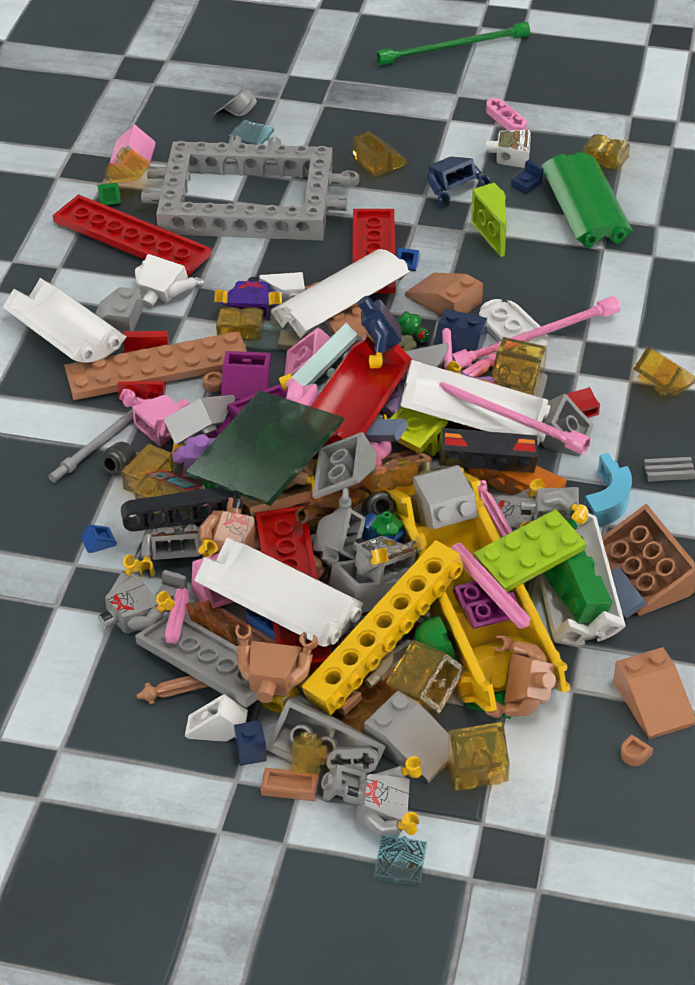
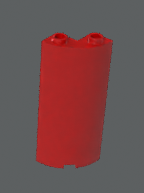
[292,336,413,450]

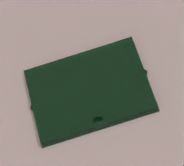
[186,390,345,506]

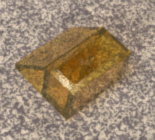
[353,131,408,177]
[104,145,151,183]
[491,337,547,395]
[386,640,466,714]

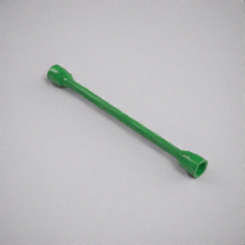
[376,22,530,66]

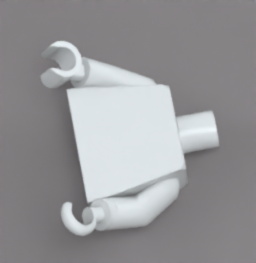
[135,254,204,308]

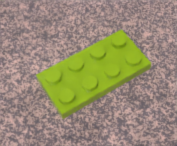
[474,509,587,592]

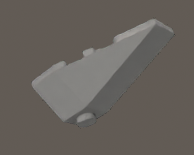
[266,697,386,771]

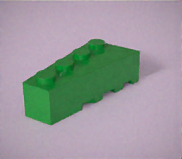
[543,519,612,623]

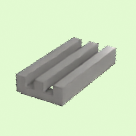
[643,457,695,482]

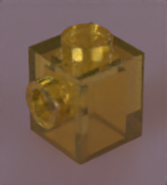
[291,732,328,774]

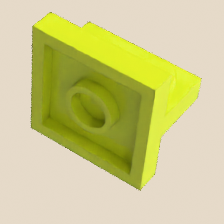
[390,406,448,456]

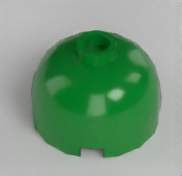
[410,616,457,669]

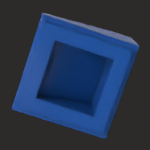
[397,248,420,271]
[81,524,117,553]

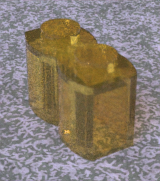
[583,134,630,170]
[216,307,265,341]
[363,458,419,493]

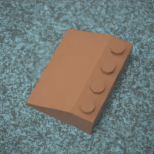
[602,504,695,616]

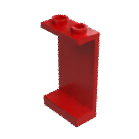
[117,331,169,402]

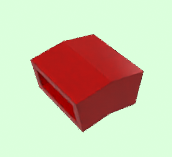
[566,387,600,418]

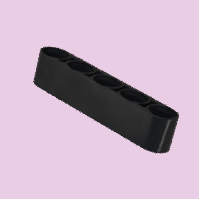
[120,486,243,532]

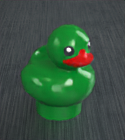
[397,310,430,343]

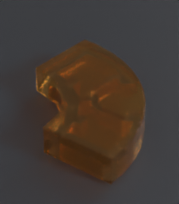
[309,487,366,508]
[186,600,239,646]

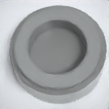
[340,170,359,187]

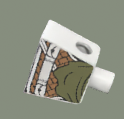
[485,130,531,168]

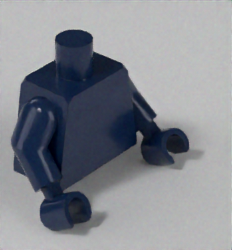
[427,156,490,208]

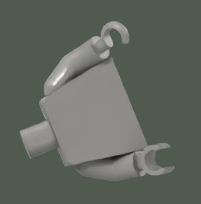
[310,488,366,568]

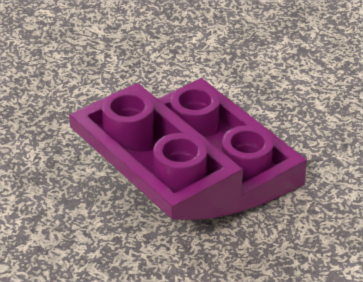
[453,581,518,629]

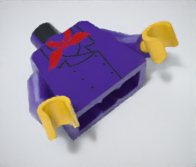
[214,277,282,321]

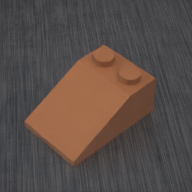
[405,272,483,316]
[613,647,695,740]

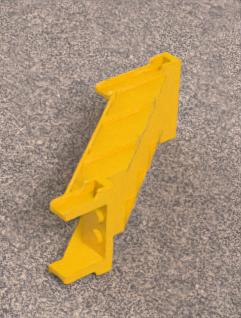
[367,466,571,712]

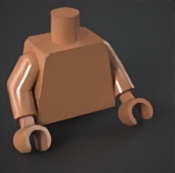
[235,625,318,703]
[485,636,556,718]

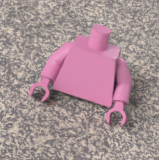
[119,389,190,447]

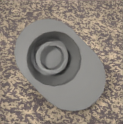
[214,82,257,116]

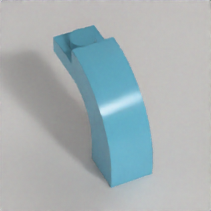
[584,453,632,528]

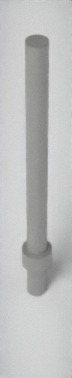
[49,409,134,483]

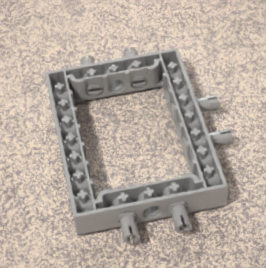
[141,135,350,241]

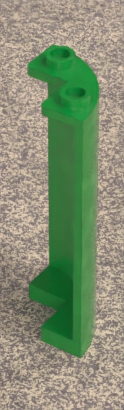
[541,152,633,248]

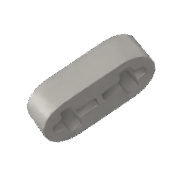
[326,747,379,773]

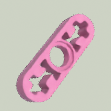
[486,98,527,131]

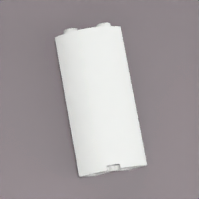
[271,249,410,339]
[3,278,127,363]
[400,360,550,445]
[539,513,626,645]
[194,537,364,646]

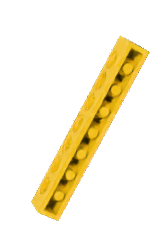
[301,540,463,716]

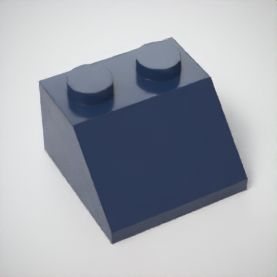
[433,309,487,364]

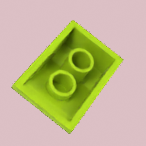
[471,183,507,257]

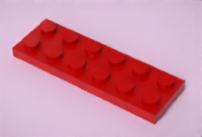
[353,209,396,294]

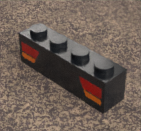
[438,428,539,473]

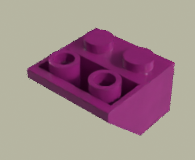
[221,351,272,402]

